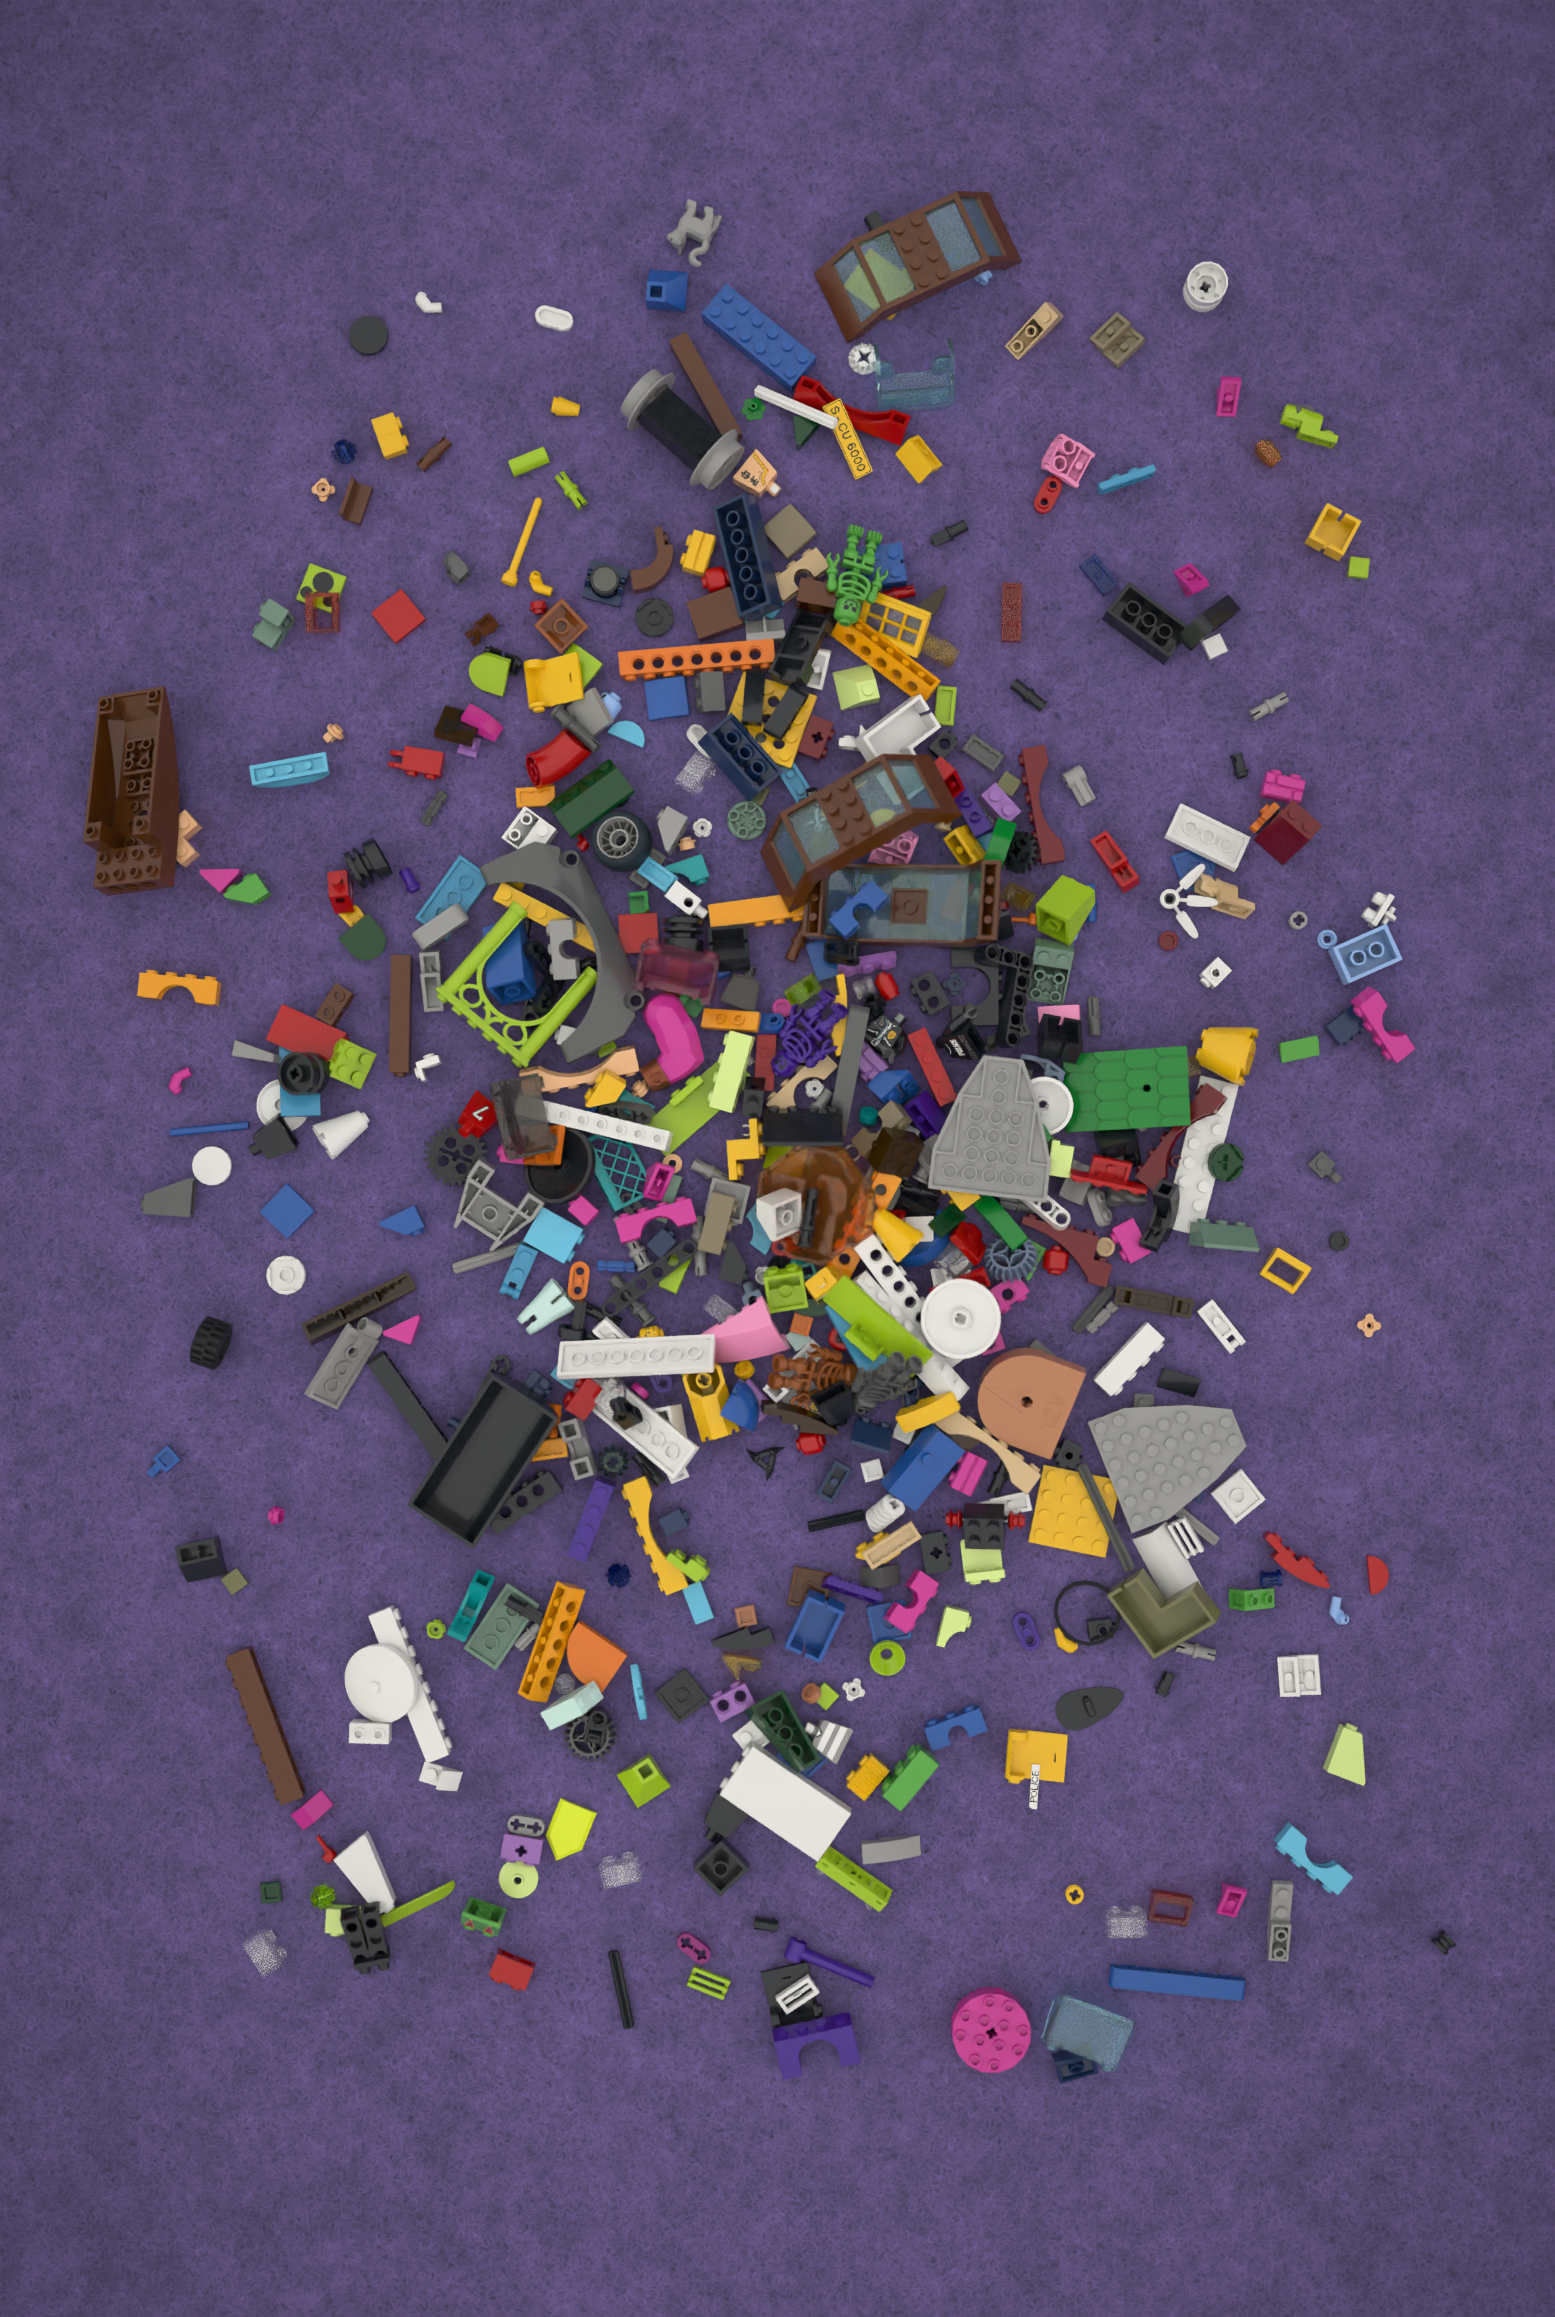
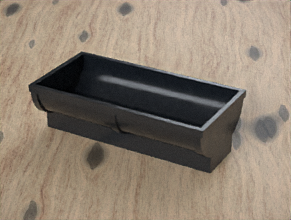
[407,1373,559,1549]

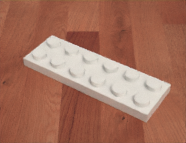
[592,1377,699,1480]

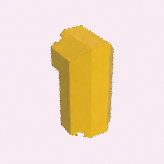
[682,1362,740,1442]

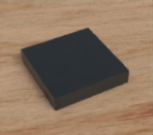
[654,1668,710,1724]

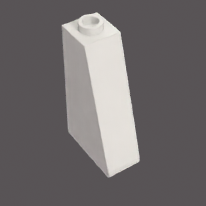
[334,1831,396,1914]

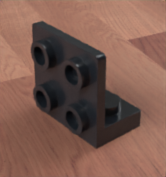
[893,1186,940,1217]

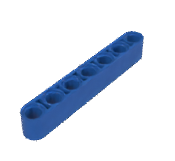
[1108,1964,1246,2001]

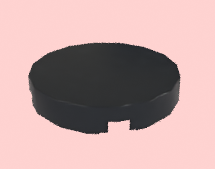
[349,316,389,356]
[635,598,674,637]

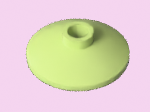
[499,1861,538,1898]

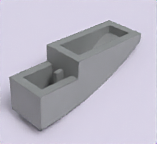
[419,948,444,1012]
[861,1835,921,1864]

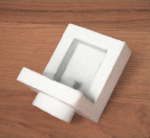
[414,1053,442,1082]

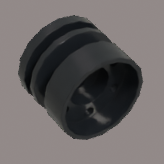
[343,838,393,889]
[662,916,704,955]

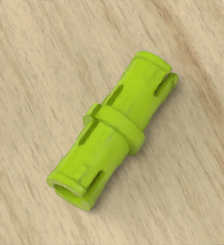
[555,471,588,510]

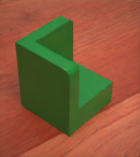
[628,891,650,914]
[680,988,706,1018]

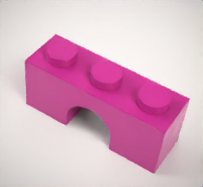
[883,1569,939,1634]

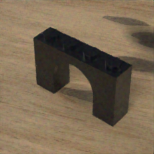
[950,947,1002,1027]

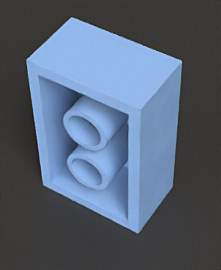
[1328,924,1402,985]

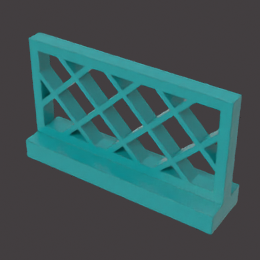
[588,1134,646,1213]

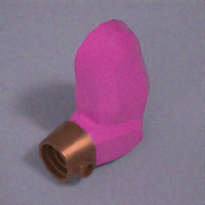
[639,993,704,1093]

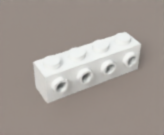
[1092,1322,1165,1396]

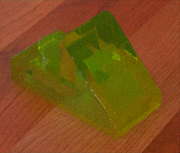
[784,973,822,1006]

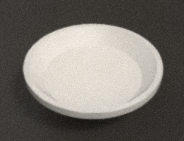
[257,1079,307,1131]

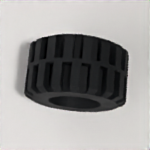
[190,1316,232,1370]

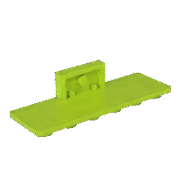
[644,1061,751,1156]
[823,1275,933,1377]

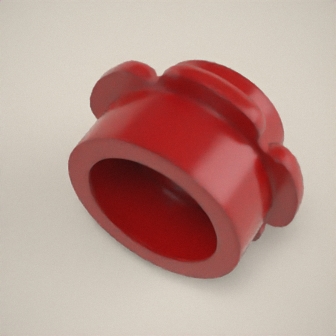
[529,601,548,615]

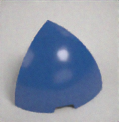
[720,1378,760,1431]

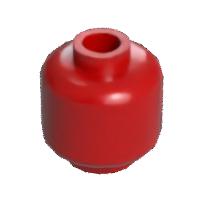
[701,566,730,594]
[1042,1246,1069,1275]
[828,1327,847,1351]
[796,1432,826,1456]

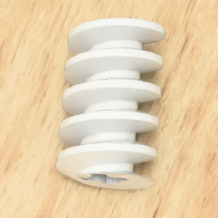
[866,1494,905,1532]

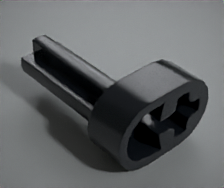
[558,1299,587,1341]

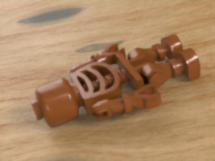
[767,1343,858,1404]

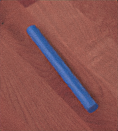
[170,1121,249,1137]

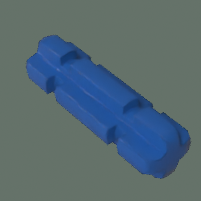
[597,1260,635,1273]

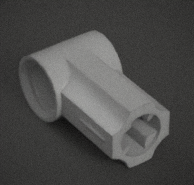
[1061,765,1096,807]

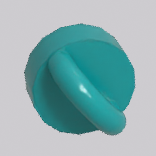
[859,1106,878,1126]

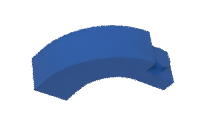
[893,1209,950,1267]

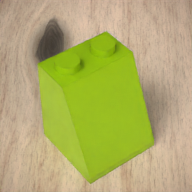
[1036,875,1095,946]

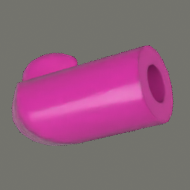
[168,1067,192,1094]

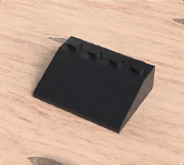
[763,1105,843,1146]

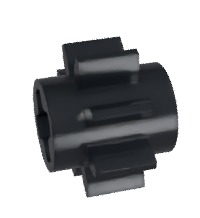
[862,994,887,1018]

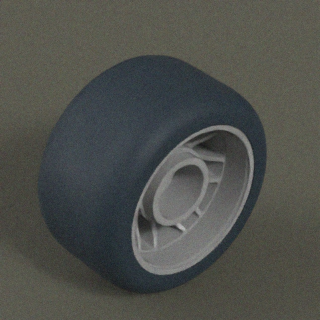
[591,810,652,872]

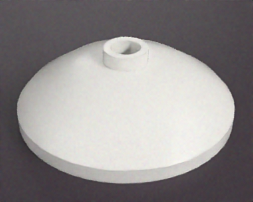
[1031,1077,1073,1134]

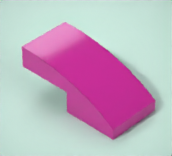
[461,704,503,742]

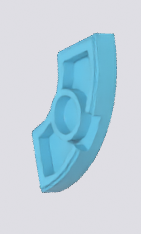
[746,1203,772,1255]
[630,1664,647,1720]

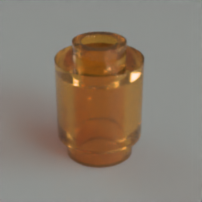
[1254,439,1283,468]

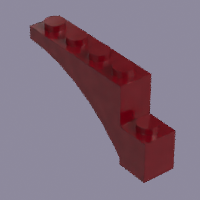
[1020,1214,1112,1287]

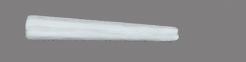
[754,385,838,429]

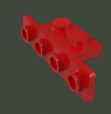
[1069,1154,1148,1195]

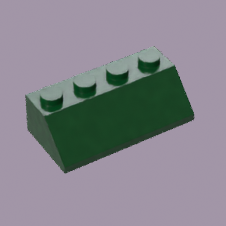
[547,759,635,839]

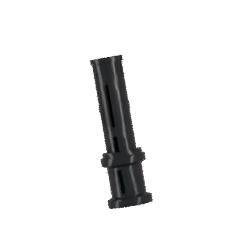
[796,1188,820,1248]

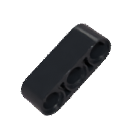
[763,684,809,741]

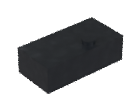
[1102,582,1188,665]

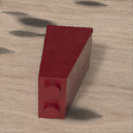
[1254,800,1323,866]

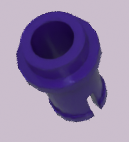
[399,867,420,894]

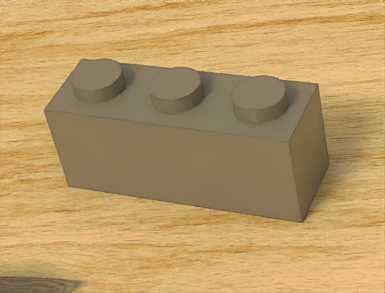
[698,1190,738,1255]

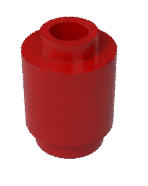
[874,971,900,1001]

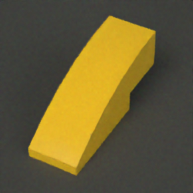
[895,1391,961,1433]

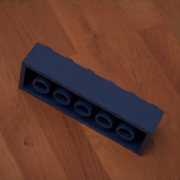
[713,493,783,621]

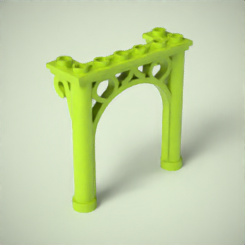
[435,901,597,1069]

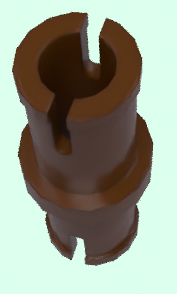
[416,436,452,472]
[784,923,806,963]

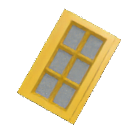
[859,590,932,658]

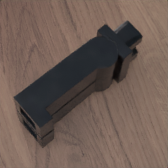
[340,1901,391,1975]

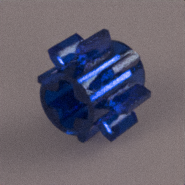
[331,439,358,464]
[606,1563,632,1588]

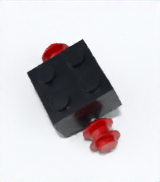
[946,1503,1025,1550]

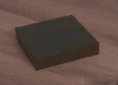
[434,705,478,747]

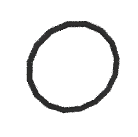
[1054,1581,1121,1646]

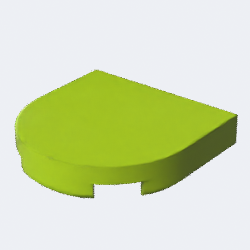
[469,653,511,697]

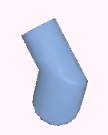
[1329,1596,1349,1625]

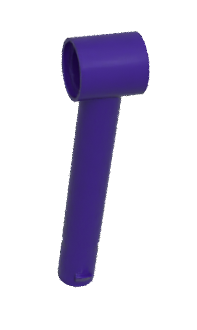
[783,1936,875,1988]

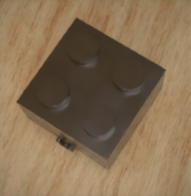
[867,1127,925,1178]

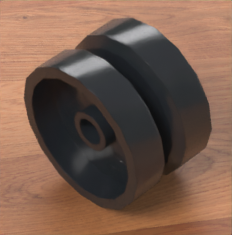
[278,1052,330,1095]

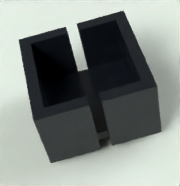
[708,924,751,973]
[1037,1013,1083,1064]

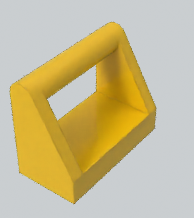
[1259,1247,1311,1294]

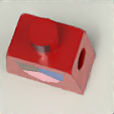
[327,870,355,914]

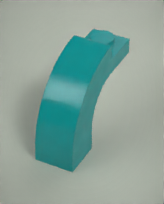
[447,1569,495,1643]

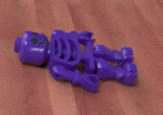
[771,989,849,1078]

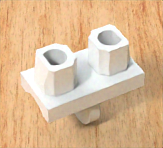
[1361,892,1397,928]

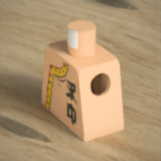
[733,449,781,498]

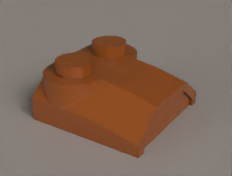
[533,598,589,654]

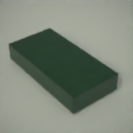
[928,1203,967,1239]

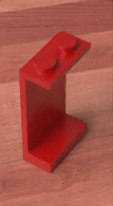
[266,1004,350,1062]

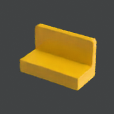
[896,435,942,483]

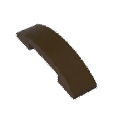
[1113,1285,1195,1319]

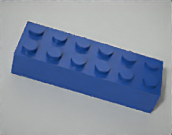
[701,284,816,394]

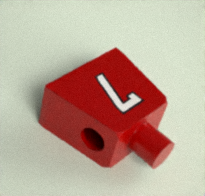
[458,1091,506,1138]

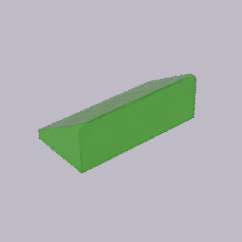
[1277,1035,1320,1063]

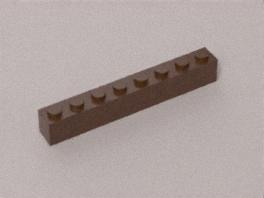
[225,1645,307,1805]

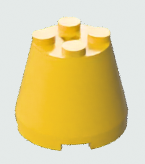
[1196,1027,1259,1086]

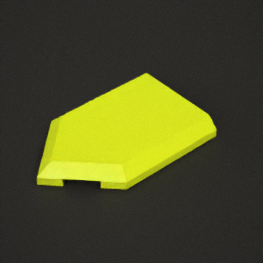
[546,1798,597,1861]

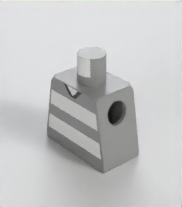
[804,1719,853,1764]

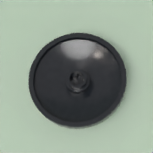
[525,1127,596,1205]

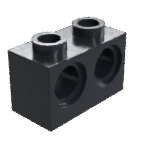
[909,970,950,1016]

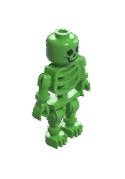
[826,524,888,627]

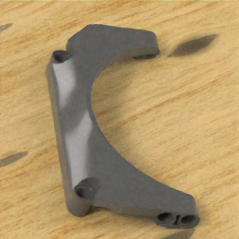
[479,841,648,1064]

